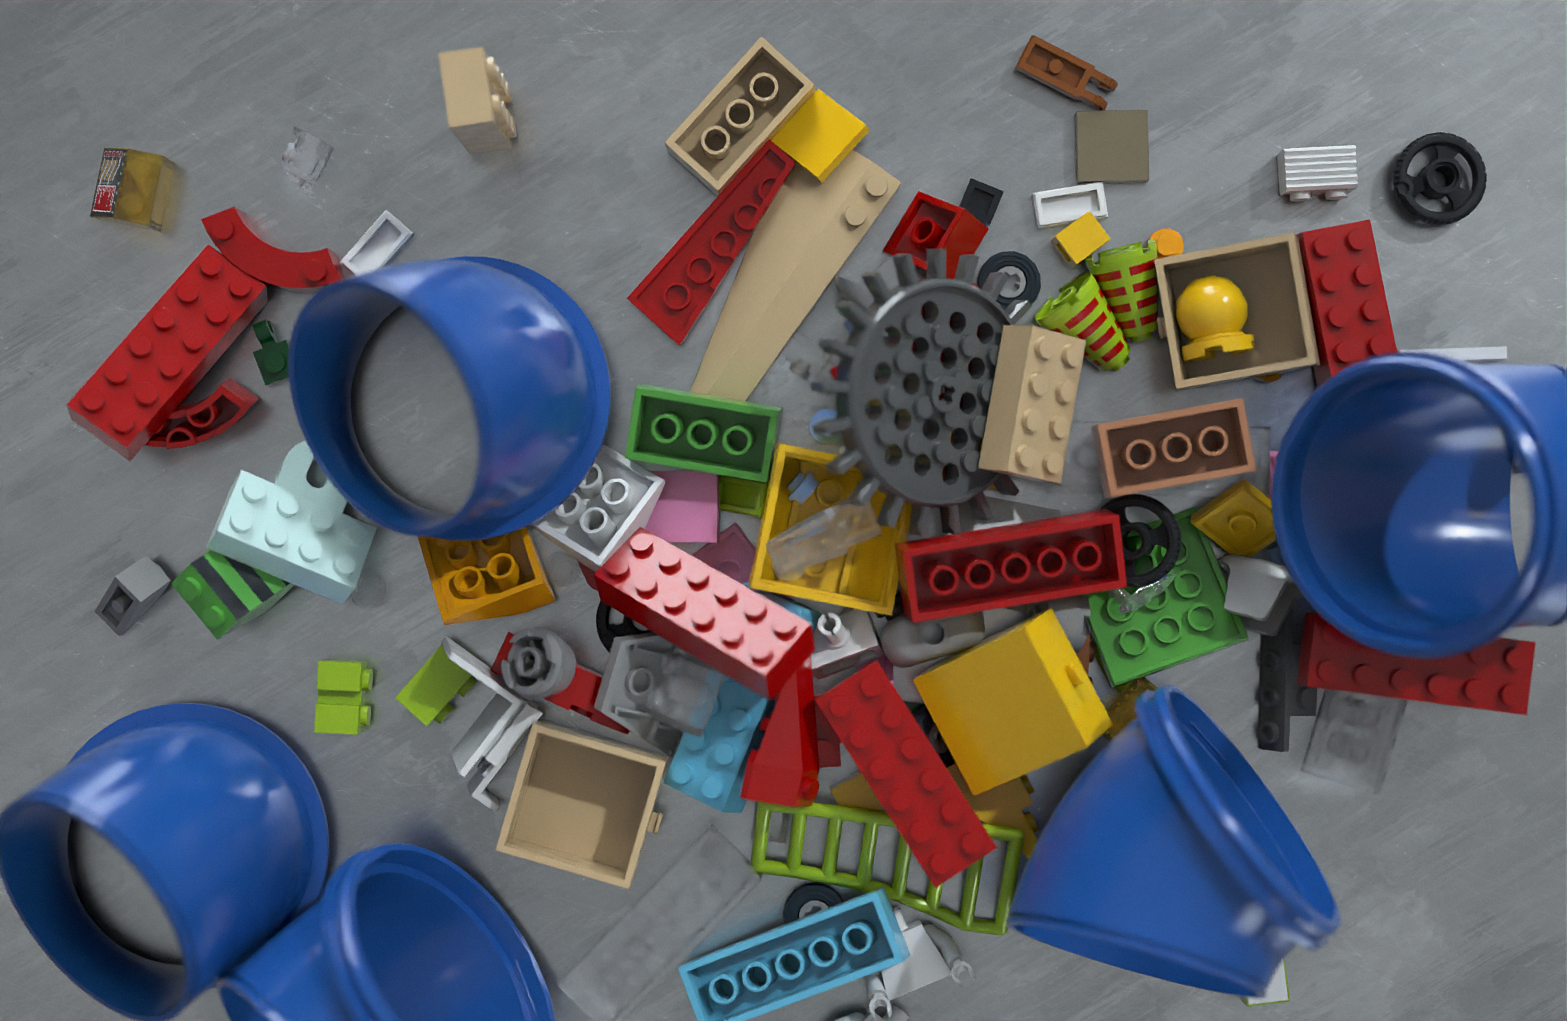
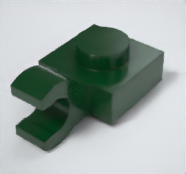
[252,319,290,386]

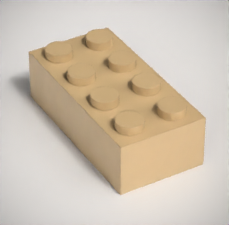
[665,36,815,196]
[438,47,516,155]
[978,325,1086,484]

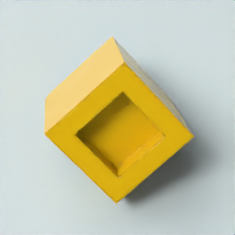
[1051,212,1111,269]

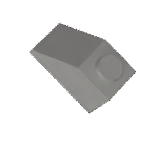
[95,555,171,636]

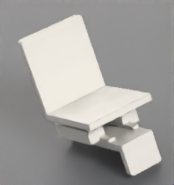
[441,636,543,812]

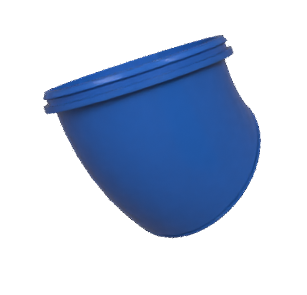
[288,256,611,541]
[1272,351,1567,659]
[1006,685,1341,999]
[0,703,329,1021]
[216,843,555,1021]

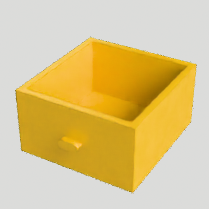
[913,607,1113,796]

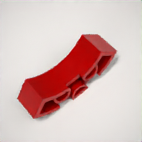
[201,206,345,294]
[144,378,259,449]
[491,632,630,735]

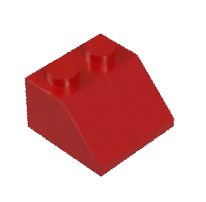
[882,191,989,278]

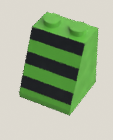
[171,550,294,640]

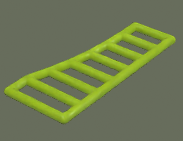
[750,801,1024,936]

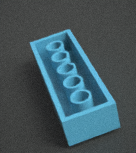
[664,582,822,813]
[677,887,910,1021]

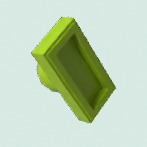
[720,475,769,518]

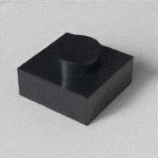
[959,178,1004,226]

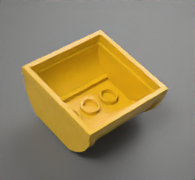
[748,443,912,616]

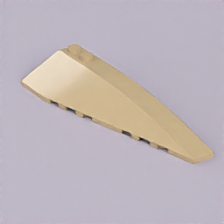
[683,150,902,471]

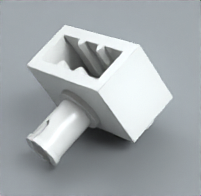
[811,608,885,680]

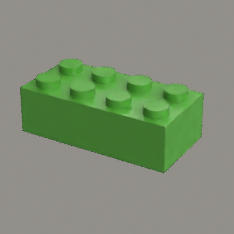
[625,384,783,483]

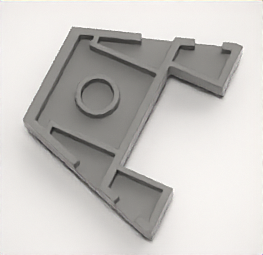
[594,632,690,758]

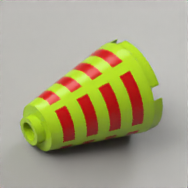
[1085,240,1158,342]
[1035,272,1131,372]

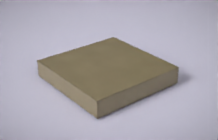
[1075,110,1149,184]

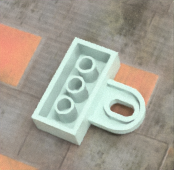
[206,441,377,604]

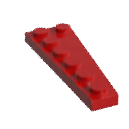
[627,139,796,346]

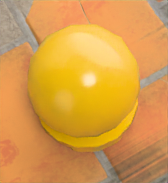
[1176,275,1255,362]

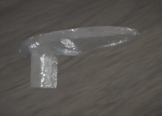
[1109,572,1177,613]

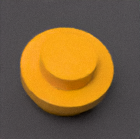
[1148,228,1184,259]

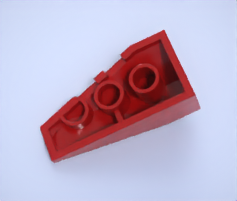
[740,655,819,807]

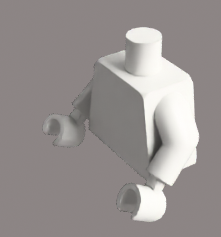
[864,907,976,1020]

